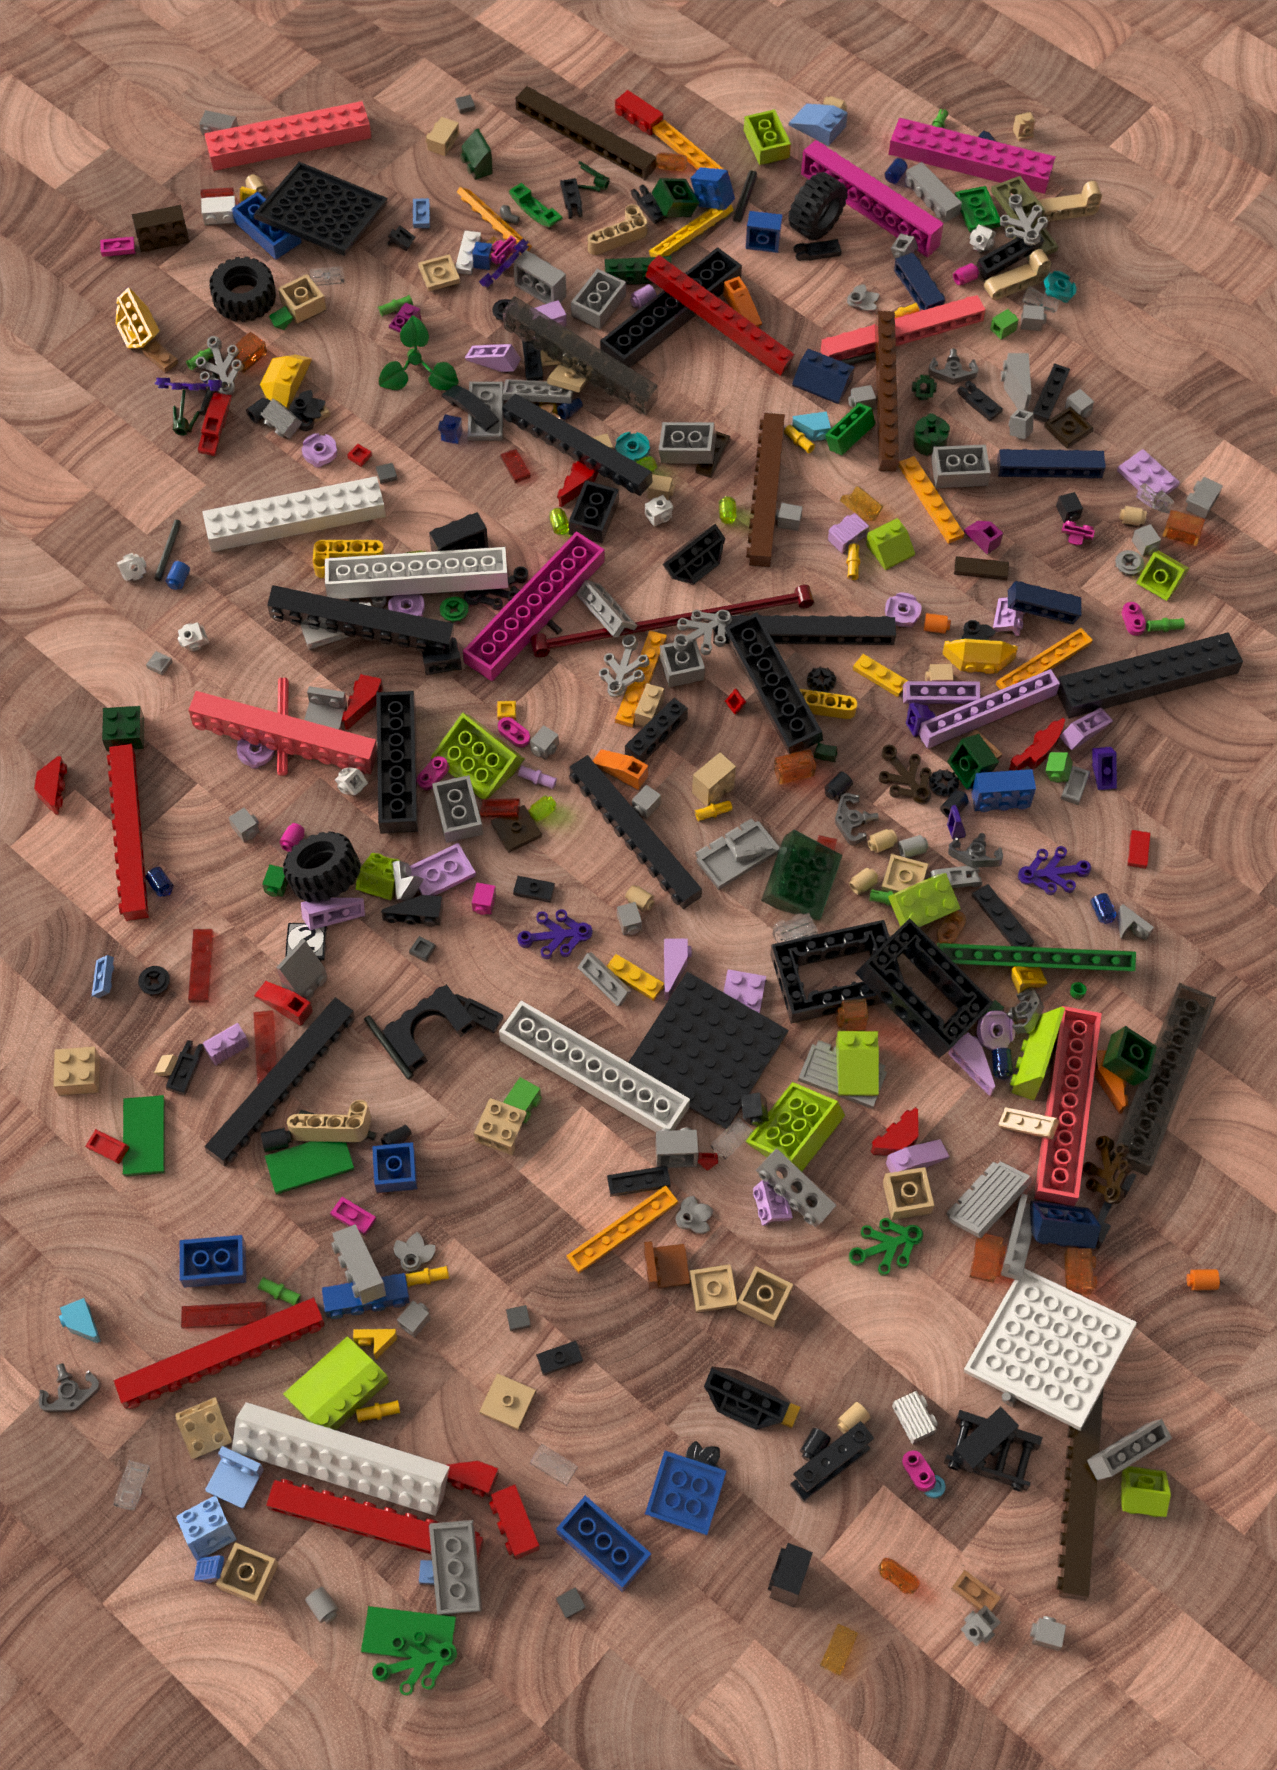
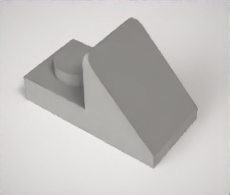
[393,861,424,901]
[1117,904,1154,941]

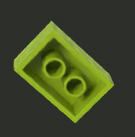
[744,109,791,165]
[888,873,961,927]

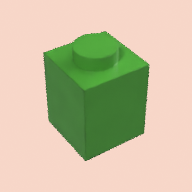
[990,309,1019,340]
[1046,752,1073,782]

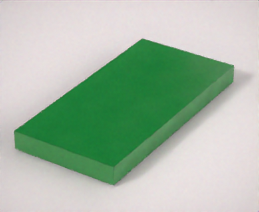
[123,1095,165,1177]
[265,1141,354,1195]
[361,1606,456,1659]

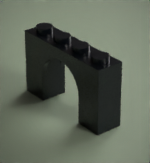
[382,984,477,1072]

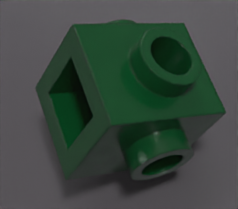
[911,374,937,400]

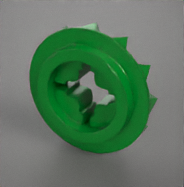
[440,597,469,623]

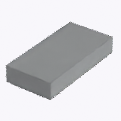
[1061,766,1090,805]

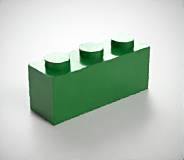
[825,403,876,455]

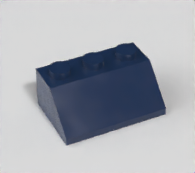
[792,349,854,404]
[1030,1200,1101,1249]

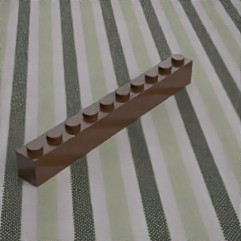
[875,311,899,471]
[746,413,785,567]

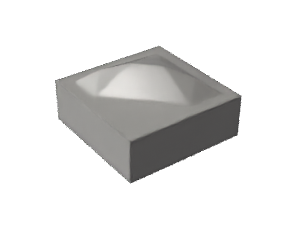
[146,651,172,675]

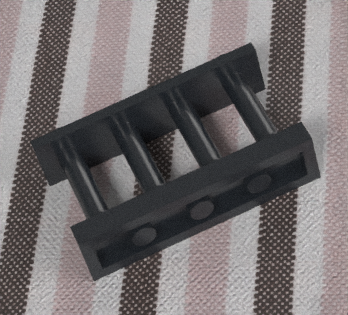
[944,1410,1043,1492]
[790,1421,875,1503]

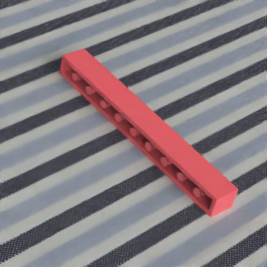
[821,295,986,361]

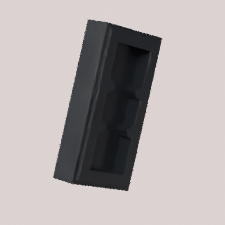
[513,876,555,903]
[536,1341,583,1376]

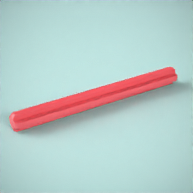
[277,677,289,776]

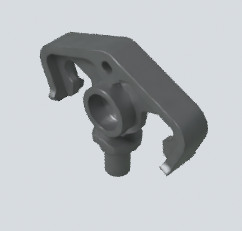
[928,348,979,384]
[835,793,879,845]
[948,833,1003,868]
[1006,987,1045,1034]
[39,1363,101,1412]

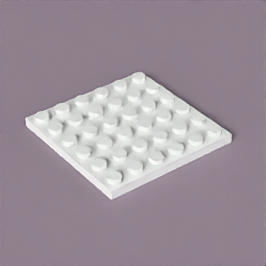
[964,1268,1137,1431]

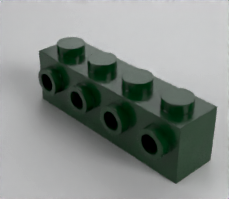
[604,256,672,285]

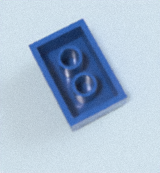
[971,769,1036,812]
[180,1235,246,1288]

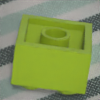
[866,518,915,570]
[1136,551,1190,601]
[1121,1466,1171,1517]

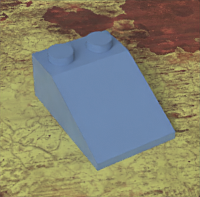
[789,104,848,146]

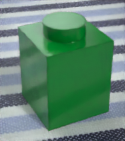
[262,864,288,897]

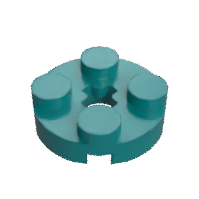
[1044,271,1077,303]
[615,432,650,463]

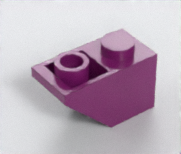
[388,303,422,333]
[964,521,1003,554]

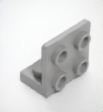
[304,686,347,730]

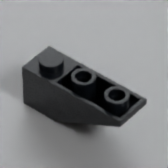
[381,895,443,927]

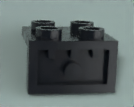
[422,638,462,675]

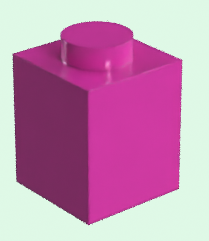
[472,883,496,915]

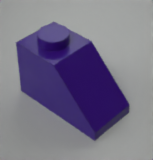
[906,703,936,737]
[1092,747,1117,790]

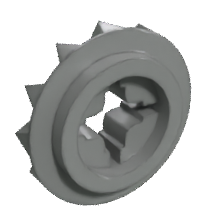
[1115,550,1144,576]

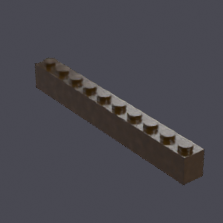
[515,86,656,180]
[1056,1388,1104,1601]

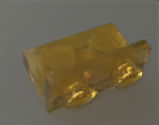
[839,486,883,522]

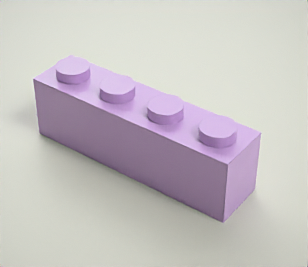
[903,681,980,704]

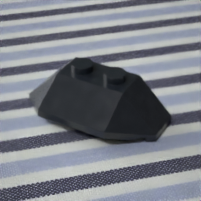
[662,524,726,585]
[704,1366,791,1430]

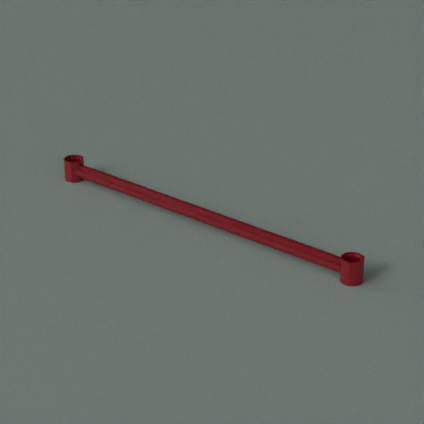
[530,584,814,658]

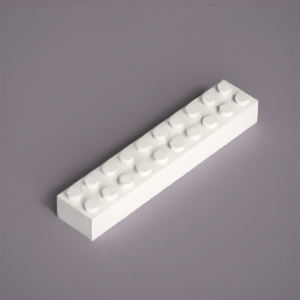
[202,476,386,552]
[325,547,508,599]
[499,1001,690,1132]
[232,1402,450,1516]

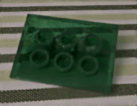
[761,829,842,921]

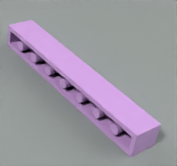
[919,669,1060,749]

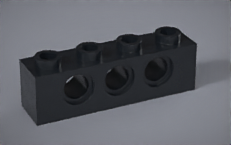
[976,227,1044,281]
[625,698,688,763]

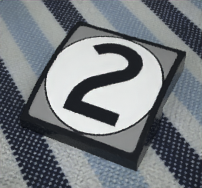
[285,923,328,961]

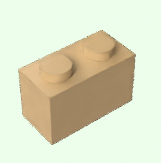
[426,117,460,156]
[635,683,664,727]

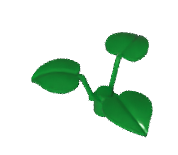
[379,316,459,390]

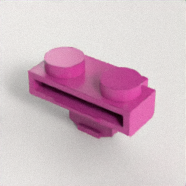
[491,236,517,265]
[1061,521,1095,546]

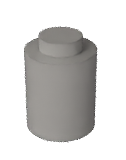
[898,835,928,858]
[305,1587,338,1623]

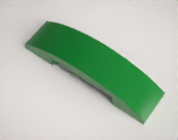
[509,183,563,227]

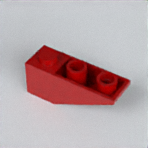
[557,461,599,507]
[342,674,383,730]
[254,981,313,1026]
[447,1461,499,1498]

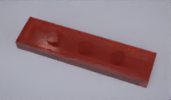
[188,929,214,1003]
[253,1010,277,1085]
[181,1302,267,1329]

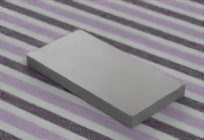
[502,379,573,404]
[468,382,504,441]
[429,1520,482,1615]

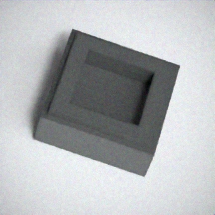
[455,95,475,114]
[376,463,397,484]
[409,936,436,962]
[506,1305,531,1331]
[556,1588,586,1619]

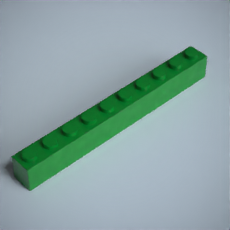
[937,943,1136,971]

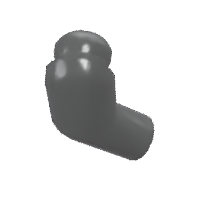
[500,205,520,225]

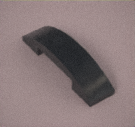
[441,385,499,431]
[1096,1173,1137,1249]

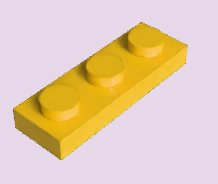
[852,654,908,697]
[606,954,664,1001]

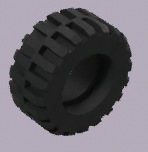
[788,172,848,240]
[209,256,276,322]
[283,831,361,903]

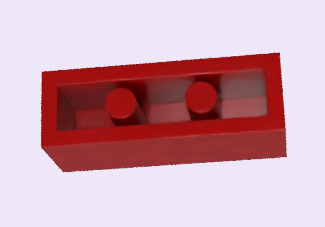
[615,90,663,136]
[489,1484,540,1560]

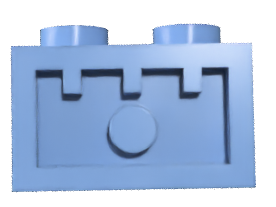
[205,1446,264,1509]
[176,1496,237,1561]

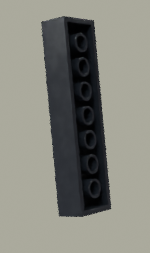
[725,612,823,756]
[377,691,418,834]

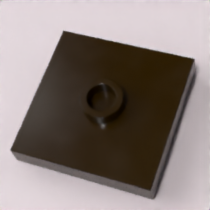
[1044,406,1094,449]
[491,805,542,853]

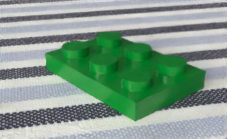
[954,186,1001,233]

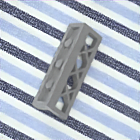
[576,580,637,638]
[1000,1193,1032,1281]

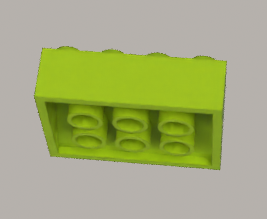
[430,712,525,802]
[1010,1007,1065,1101]
[746,1082,845,1172]
[283,1336,389,1430]

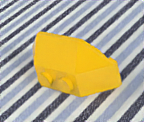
[116,288,160,349]
[260,354,312,409]
[943,639,1018,674]

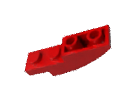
[198,392,232,456]
[1009,718,1065,771]

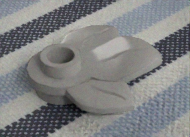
[847,284,879,311]
[676,1196,713,1234]
[394,1232,435,1272]

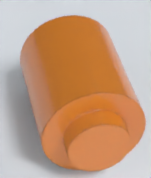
[923,613,951,634]
[1187,1269,1220,1291]

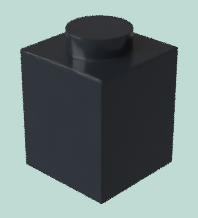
[1056,492,1083,523]
[741,1092,769,1126]

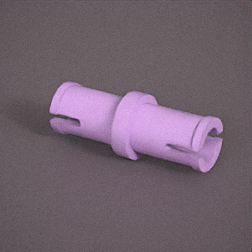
[518,765,557,789]

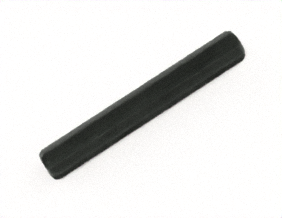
[733,170,757,222]

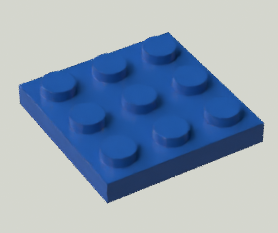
[645,1450,727,1535]

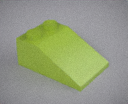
[836,1031,879,1096]

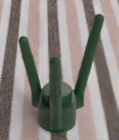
[578,161,610,192]
[173,390,200,436]

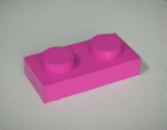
[100,236,135,257]
[330,1197,377,1236]

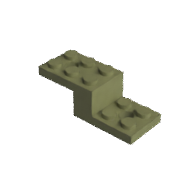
[991,176,1059,261]

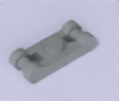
[930,866,982,888]

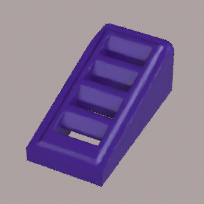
[947,805,966,840]

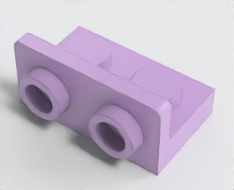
[993,597,1025,636]
[753,1180,793,1226]

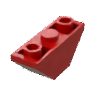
[34,756,67,815]
[871,1107,918,1156]

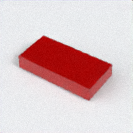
[1127,830,1151,869]
[85,1129,129,1164]

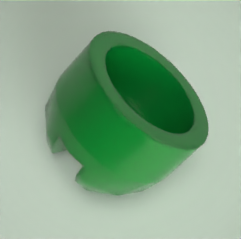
[1070,982,1087,1000]

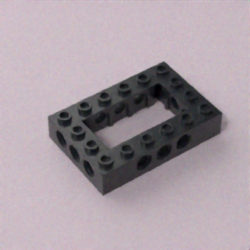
[855,918,994,1058]
[770,920,905,1024]

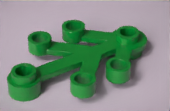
[849,1218,923,1276]
[372,1630,457,1696]

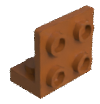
[644,1241,690,1290]

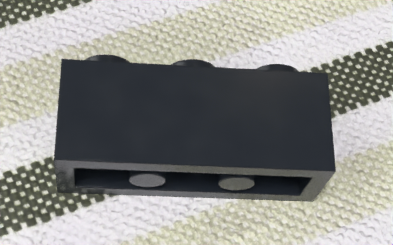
[952,1406,1019,1473]

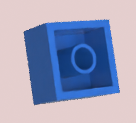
[690,167,735,210]
[745,211,782,253]
[372,1142,417,1193]

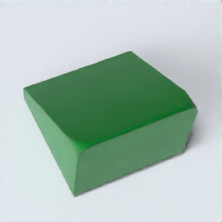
[269,306,294,330]

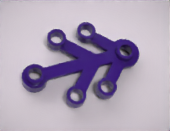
[479,238,529,288]
[155,378,222,391]
[1018,846,1091,895]
[517,909,593,959]

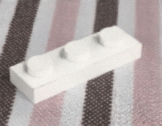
[455,231,481,275]

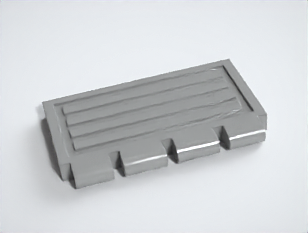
[695,819,781,890]
[798,1040,887,1109]
[946,1161,1033,1239]

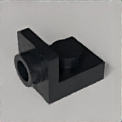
[387,225,416,251]

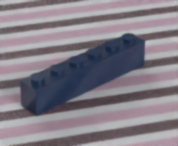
[997,449,1106,478]

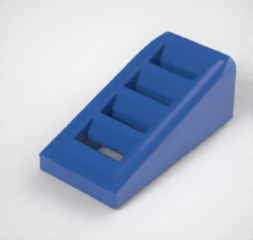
[194,1555,224,1584]

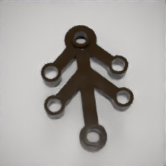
[879,745,932,804]
[1083,1136,1132,1204]

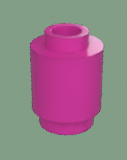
[953,263,979,285]
[279,823,305,852]

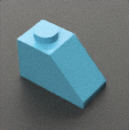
[792,412,831,441]
[59,1298,101,1343]

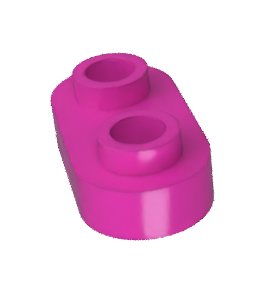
[1122,602,1146,636]
[498,717,530,748]
[417,756,449,790]
[902,1451,936,1492]

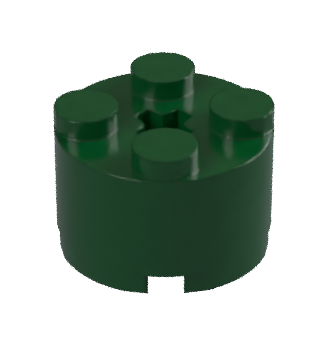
[913,413,950,456]

